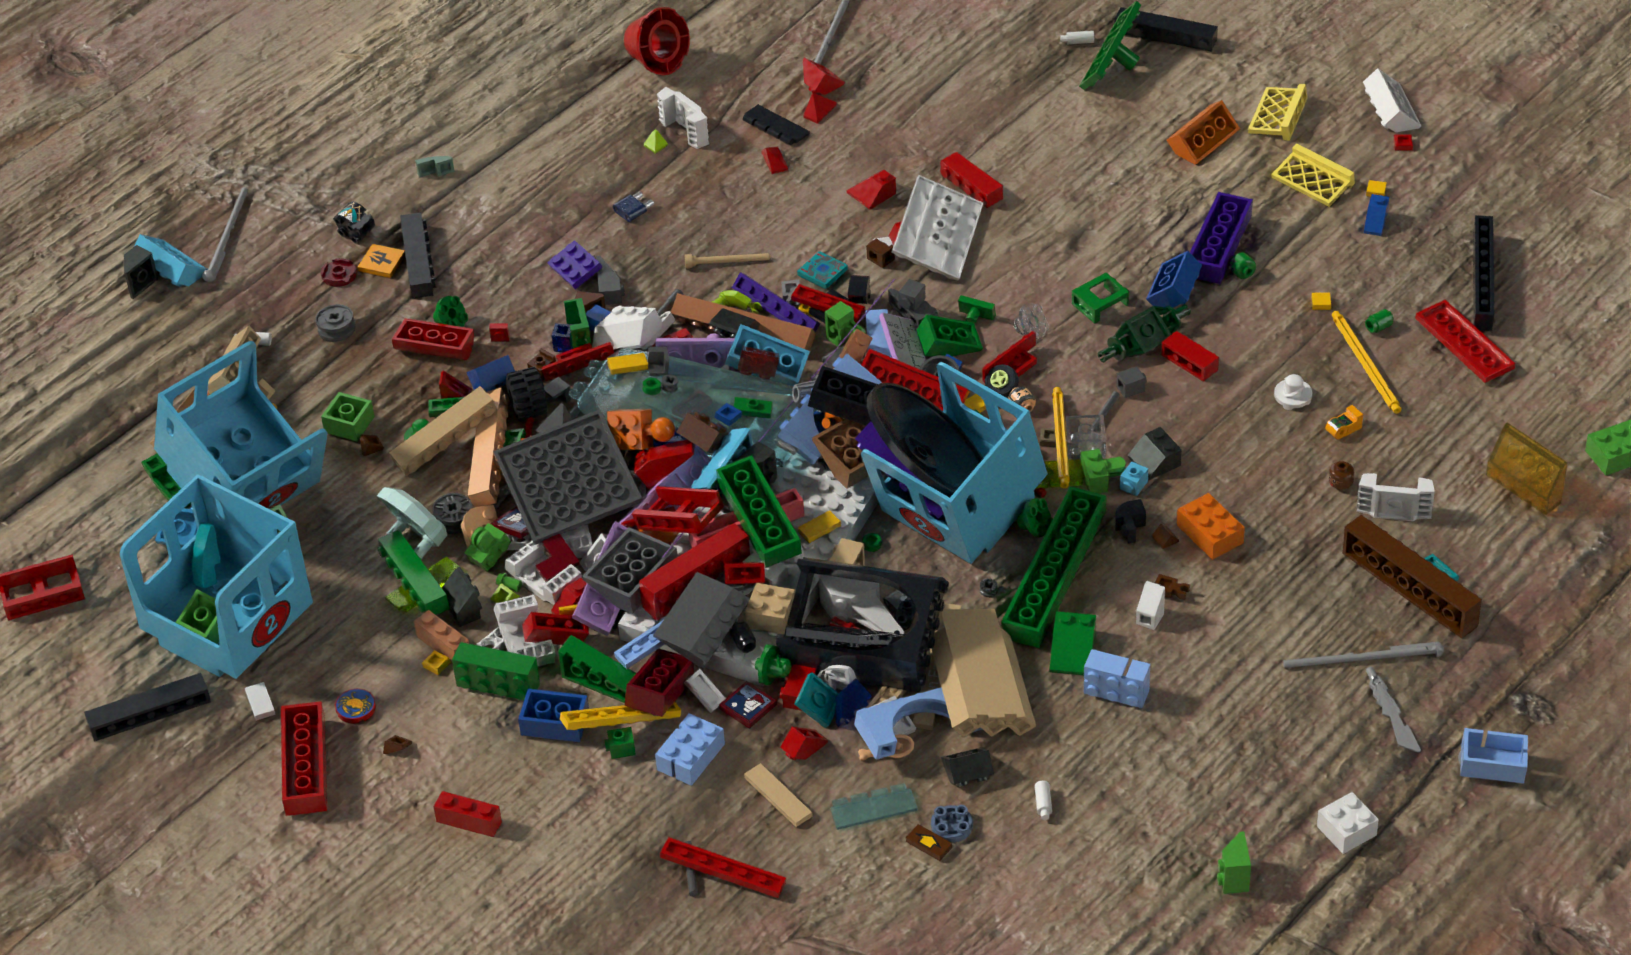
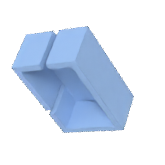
[1084,649,1150,708]
[655,713,725,786]
[1460,728,1528,783]

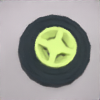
[985,364,1019,397]

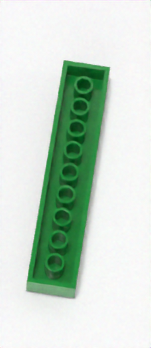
[1001,486,1107,648]

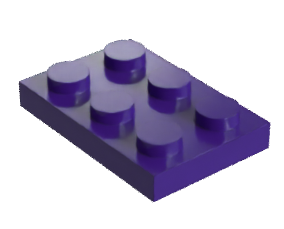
[547,240,603,290]

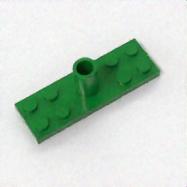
[1079,1,1142,90]

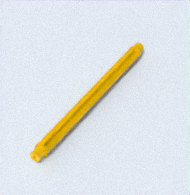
[1331,311,1402,414]
[1052,387,1070,489]

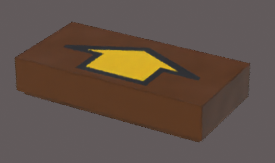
[906,824,952,861]

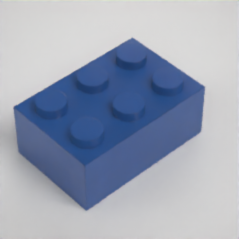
[1146,251,1202,308]
[518,689,589,742]

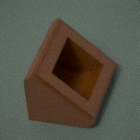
[1152,524,1179,549]

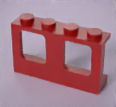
[632,486,724,534]
[0,554,85,621]

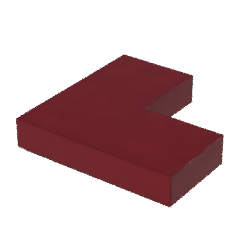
[535,534,580,583]

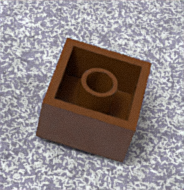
[677,412,729,453]

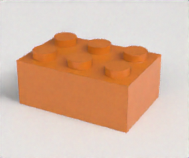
[1177,493,1245,560]

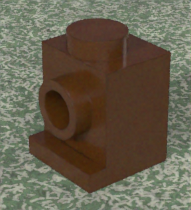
[866,238,895,268]
[527,348,556,381]

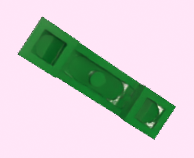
[141,453,191,508]

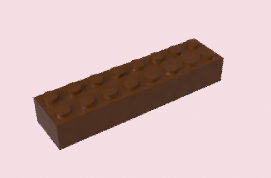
[1342,515,1482,639]

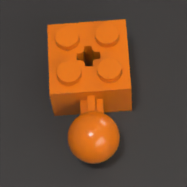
[607,409,675,450]

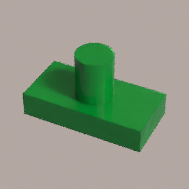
[958,295,996,324]

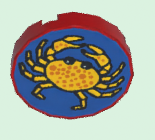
[335,688,376,724]

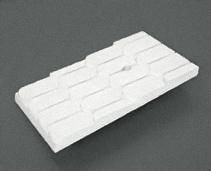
[892,175,983,281]

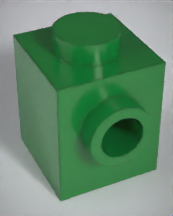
[604,727,636,759]

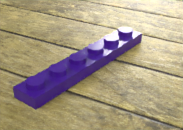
[732,272,821,333]

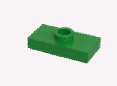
[428,397,464,417]
[733,397,773,419]

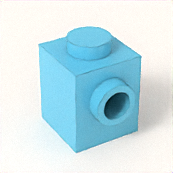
[1120,462,1149,496]

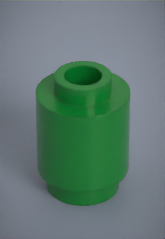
[1365,309,1394,333]

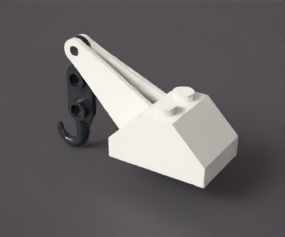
[818,574,917,634]

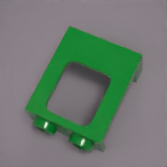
[1072,273,1130,324]
[564,298,591,349]

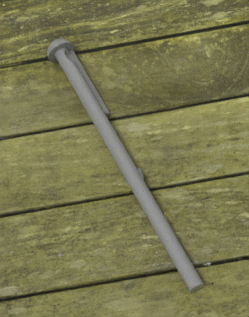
[814,0,850,64]
[202,187,248,282]
[1283,642,1444,668]

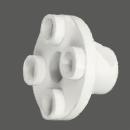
[1274,374,1312,410]

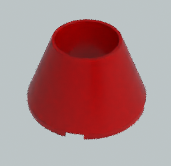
[624,7,690,75]

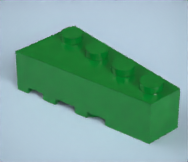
[558,635,636,703]

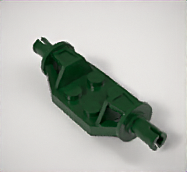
[1097,304,1191,363]

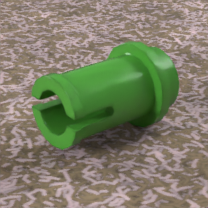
[496,573,522,592]

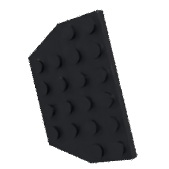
[786,623,906,647]

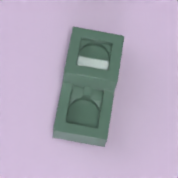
[415,156,455,177]

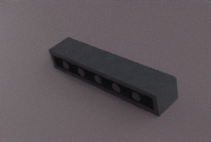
[1114,7,1218,52]
[400,212,436,299]
[84,673,211,742]

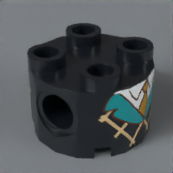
[333,201,375,244]

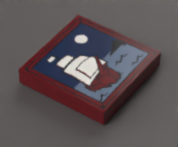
[491,506,529,539]
[719,681,777,729]

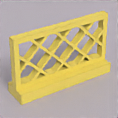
[1248,84,1308,141]
[1271,143,1355,207]

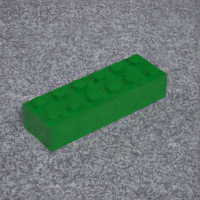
[716,455,802,568]

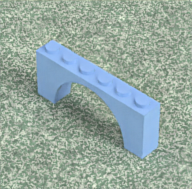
[777,354,882,465]
[854,687,983,760]

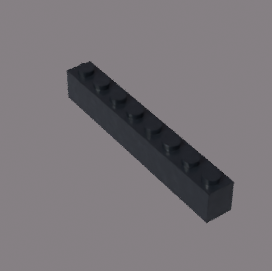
[1473,215,1494,331]

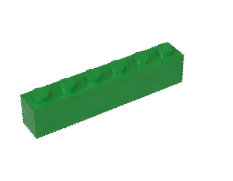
[377,529,450,615]

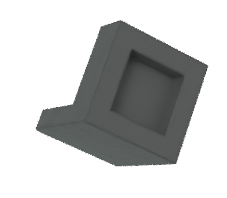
[647,347,669,376]
[544,377,572,403]

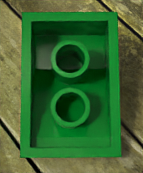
[917,314,983,357]
[1049,611,1096,676]

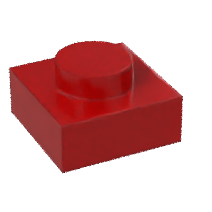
[489,323,510,342]

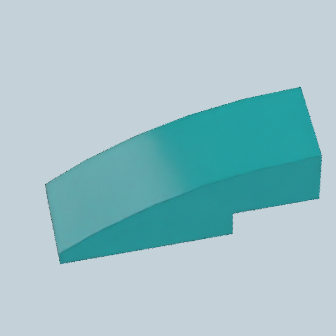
[192,522,221,588]

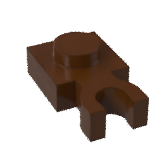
[1155,574,1190,600]

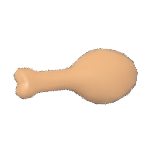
[858,734,914,761]

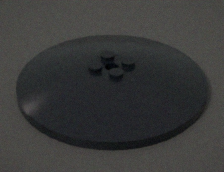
[867,383,984,505]

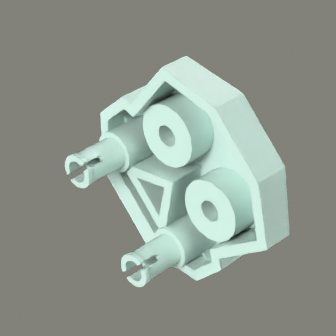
[377,487,447,560]

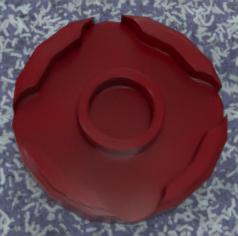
[321,258,357,287]

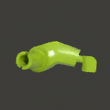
[712,290,762,314]

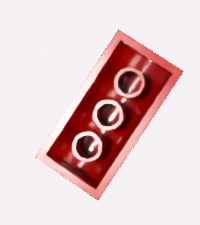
[392,318,474,360]

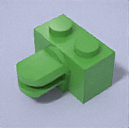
[825,301,866,347]
[1080,449,1126,493]
[464,523,511,572]

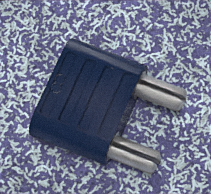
[613,191,654,222]

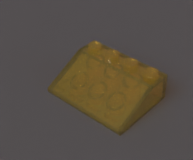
[1486,422,1568,515]

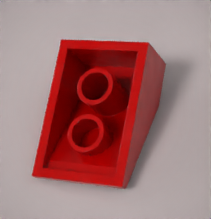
[634,440,694,489]

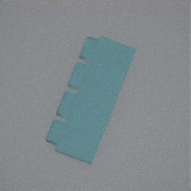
[830,783,918,830]

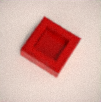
[1393,134,1413,151]

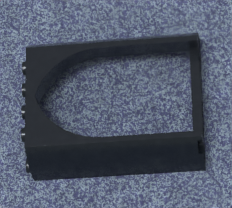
[776,557,949,693]

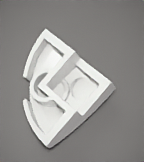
[817,665,858,693]

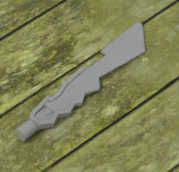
[1366,667,1421,753]

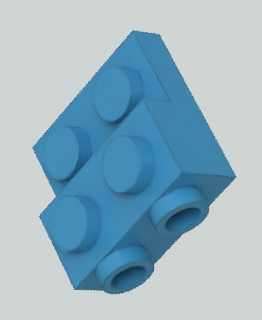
[155,507,197,547]

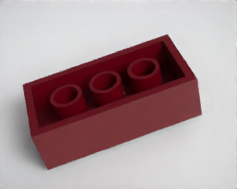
[624,648,695,717]

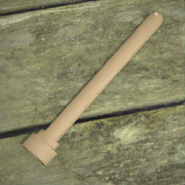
[685,253,771,269]

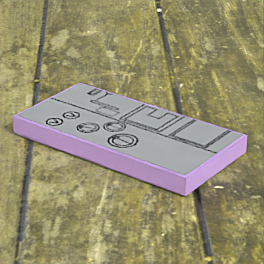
[879,312,926,369]

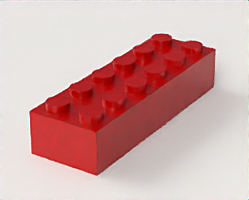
[639,523,750,621]
[281,701,327,816]

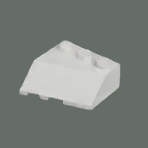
[592,306,664,351]

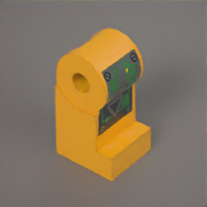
[1325,405,1363,440]

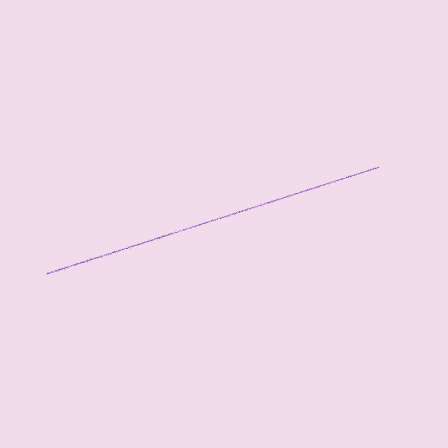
[662,279,895,558]

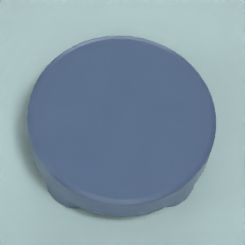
[931,805,973,843]

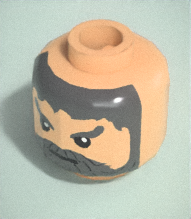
[1008,387,1036,412]

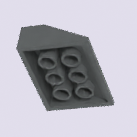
[582,527,678,614]
[653,572,750,670]

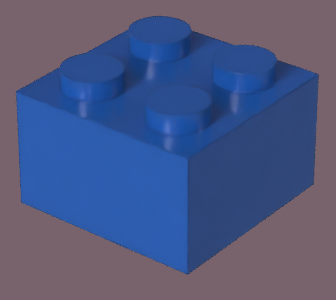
[466,355,515,392]

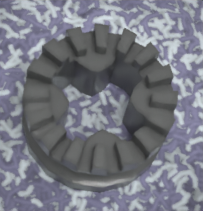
[661,374,678,393]
[980,578,997,597]

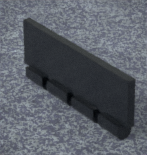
[743,104,810,145]

